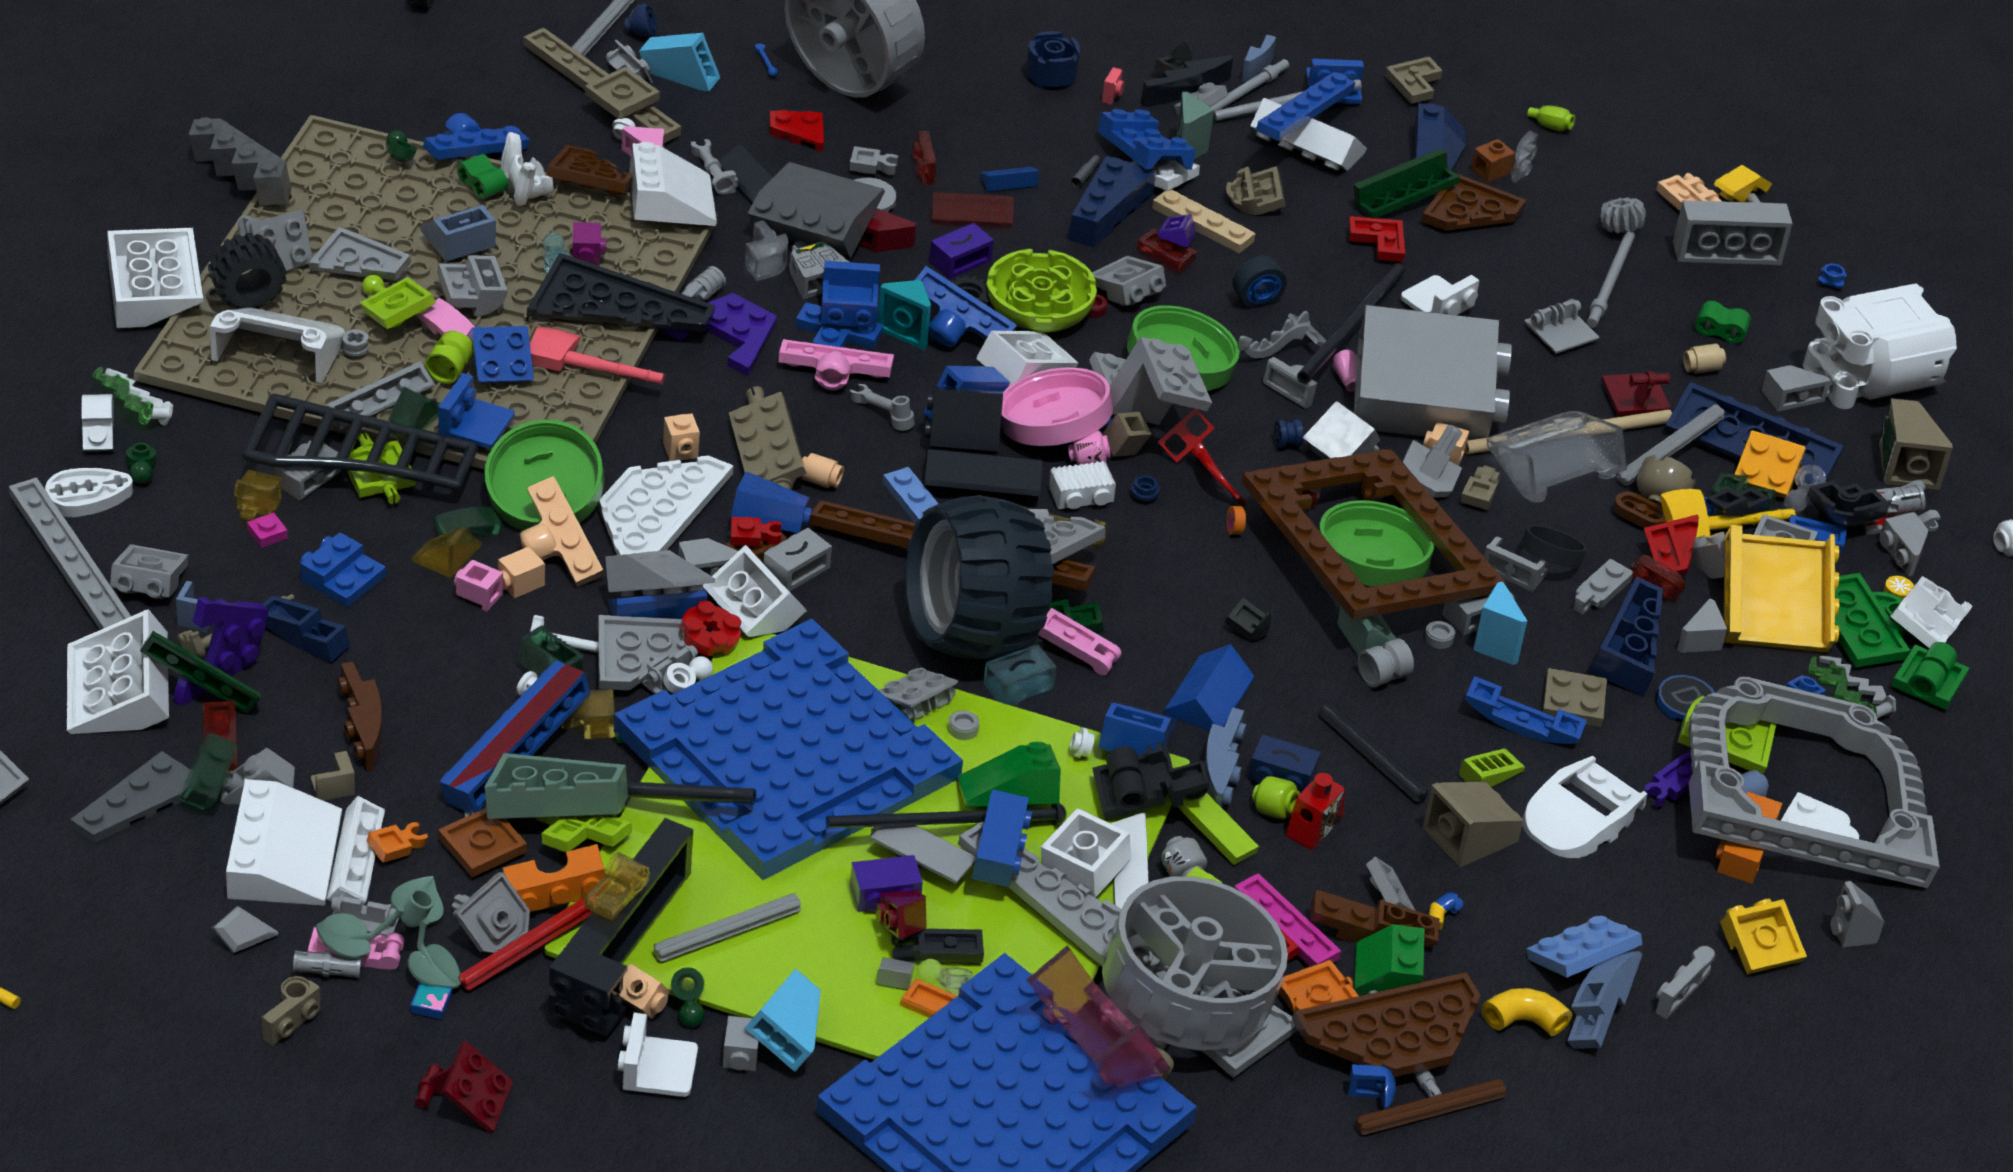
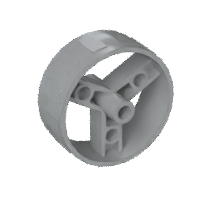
[784,0,925,98]
[1102,876,1288,1050]

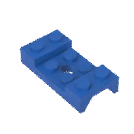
[1098,109,1196,170]

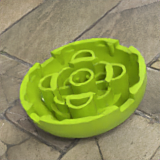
[987,249,1097,333]

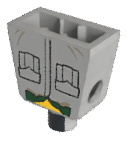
[789,241,849,299]

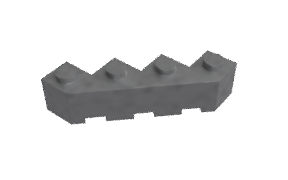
[189,117,292,205]

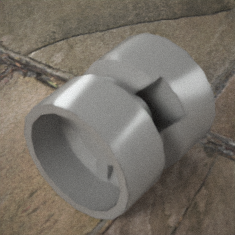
[1357,638,1414,687]

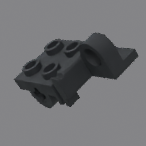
[1092,742,1210,820]

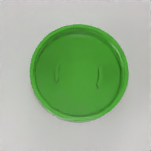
[1127,306,1240,391]
[485,419,605,531]
[1319,500,1435,587]

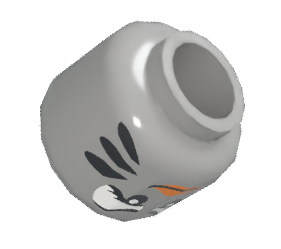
[1161,836,1207,877]

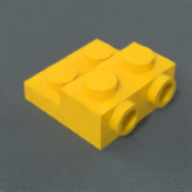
[1720,899,1807,975]

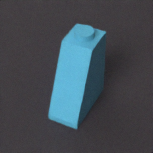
[639,33,720,92]
[745,969,821,1072]

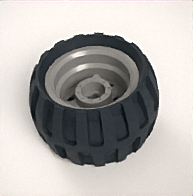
[904,496,1054,659]

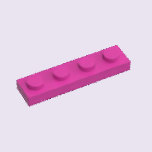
[1234,873,1341,967]

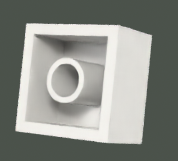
[1041,808,1131,898]

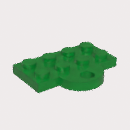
[1835,573,1910,668]

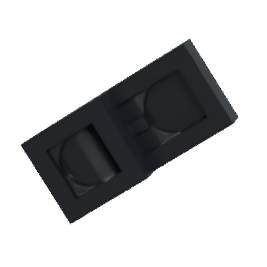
[1707,487,1770,515]

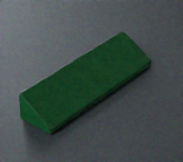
[140,631,262,714]

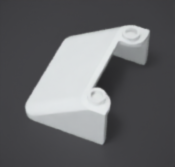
[210,308,345,383]

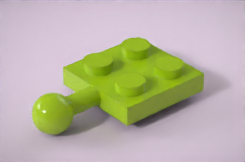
[360,275,436,329]

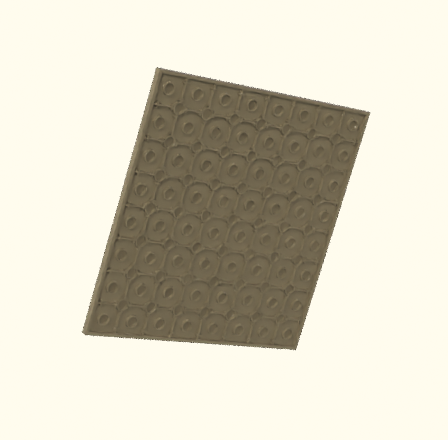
[134,115,718,470]

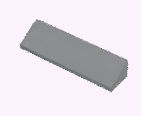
[325,361,435,431]

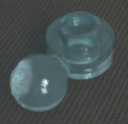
[543,233,571,273]

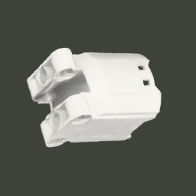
[1803,283,1957,409]

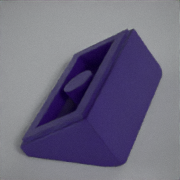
[1158,214,1196,247]

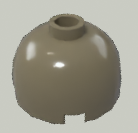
[1637,455,1696,506]

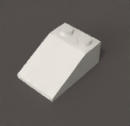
[976,331,1078,387]

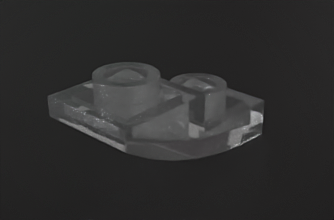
[1511,131,1538,183]

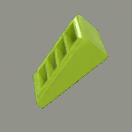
[1459,748,1525,787]

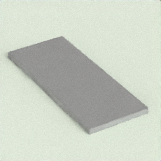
[871,825,976,884]

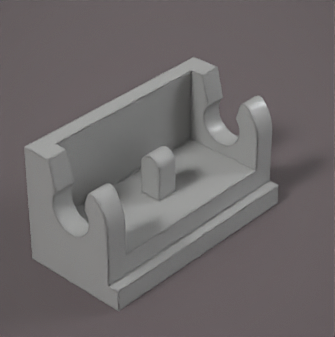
[1484,536,1548,592]

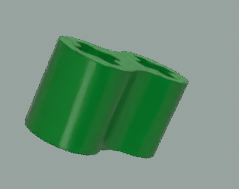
[456,154,508,200]
[1695,301,1751,344]

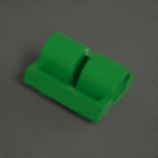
[1892,642,1970,710]

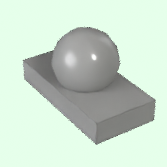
[1262,357,1317,409]

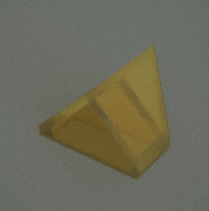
[412,525,482,578]

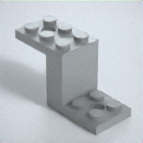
[1089,337,1212,425]

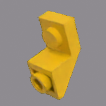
[1713,165,1772,202]

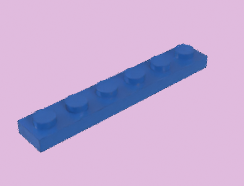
[1256,72,1356,141]

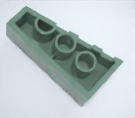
[485,753,628,819]

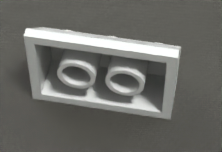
[703,545,807,637]

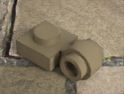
[1460,465,1501,510]

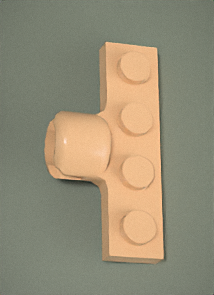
[520,476,604,587]

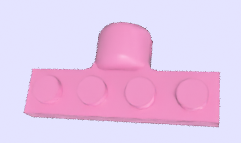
[778,339,894,390]

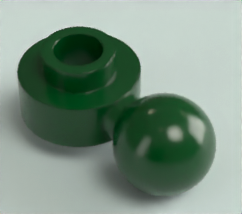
[386,130,417,163]
[126,443,156,484]
[671,967,705,1028]

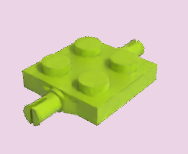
[346,432,416,504]

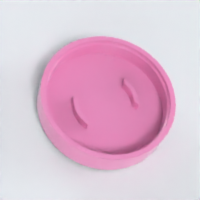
[1001,367,1113,446]

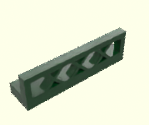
[1353,148,1460,218]

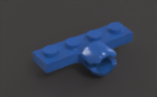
[423,113,530,160]
[915,266,1017,347]

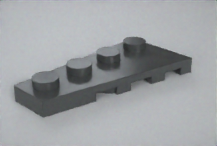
[70,751,208,843]

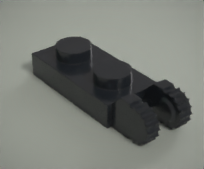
[891,929,984,963]

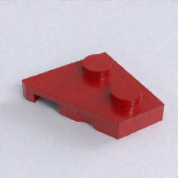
[1644,514,1699,581]

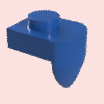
[1347,1064,1396,1109]

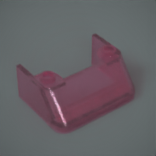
[1027,946,1171,1088]

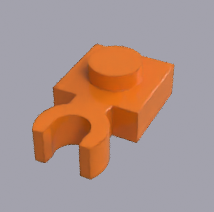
[367,822,428,863]

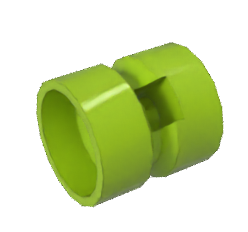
[424,331,474,384]

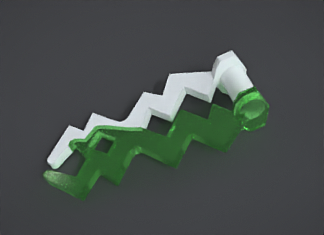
[92,367,173,425]

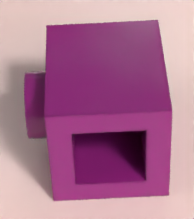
[572,222,606,265]

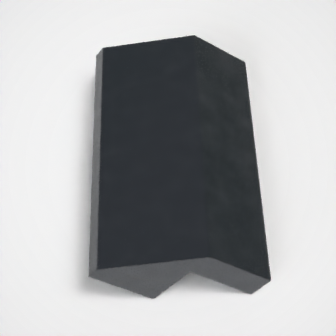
[924,448,1042,496]

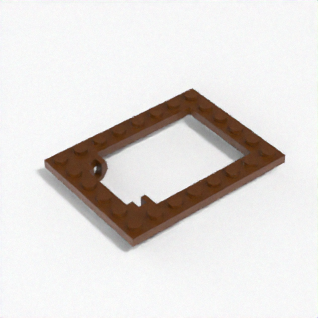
[1241,449,1506,619]

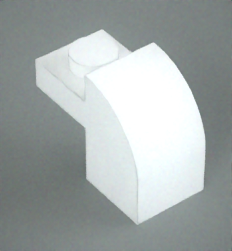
[82,394,114,452]

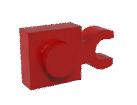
[730,517,782,546]

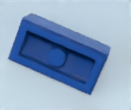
[980,167,1039,191]

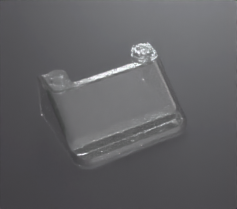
[1486,411,1627,502]

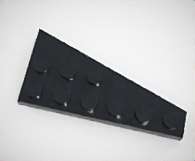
[526,253,715,332]

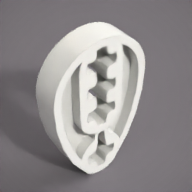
[45,468,133,517]

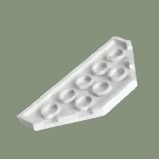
[599,455,733,555]

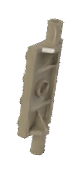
[729,386,807,490]

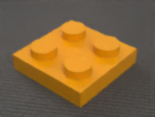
[1733,430,1806,499]

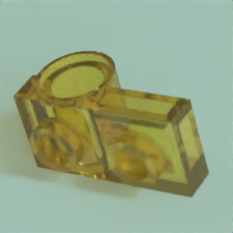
[584,852,650,921]

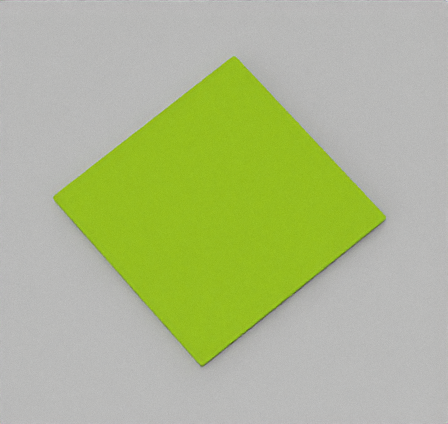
[544,628,1190,1060]

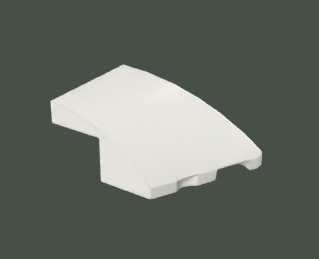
[1890,576,1972,648]

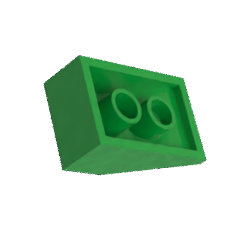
[957,742,1061,807]

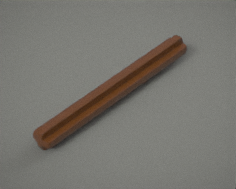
[1355,1079,1507,1135]

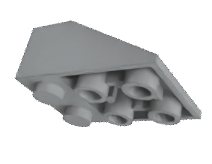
[605,550,715,597]

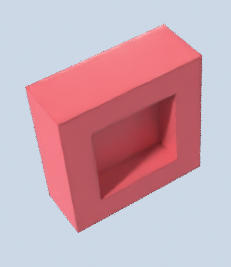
[1102,67,1125,105]

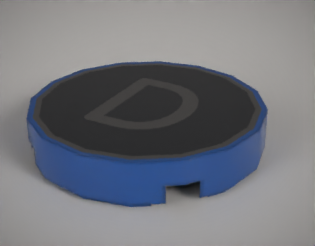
[1657,675,1715,720]

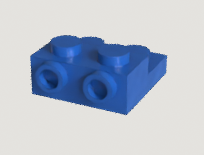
[300,532,386,607]

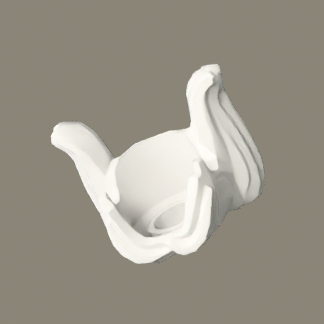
[501,132,554,206]

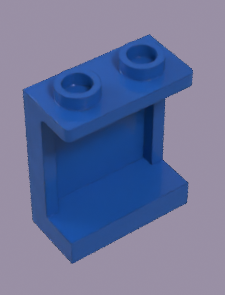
[821,261,880,328]

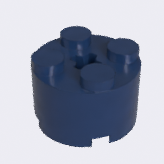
[1026,31,1080,89]

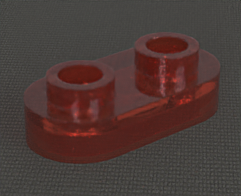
[1631,555,1685,599]

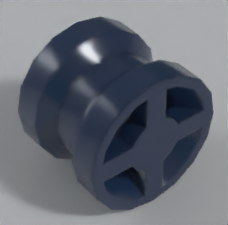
[1274,419,1304,448]

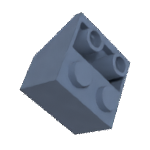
[421,205,496,261]

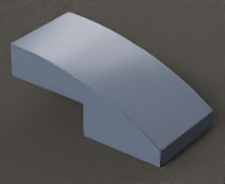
[1241,35,1276,82]

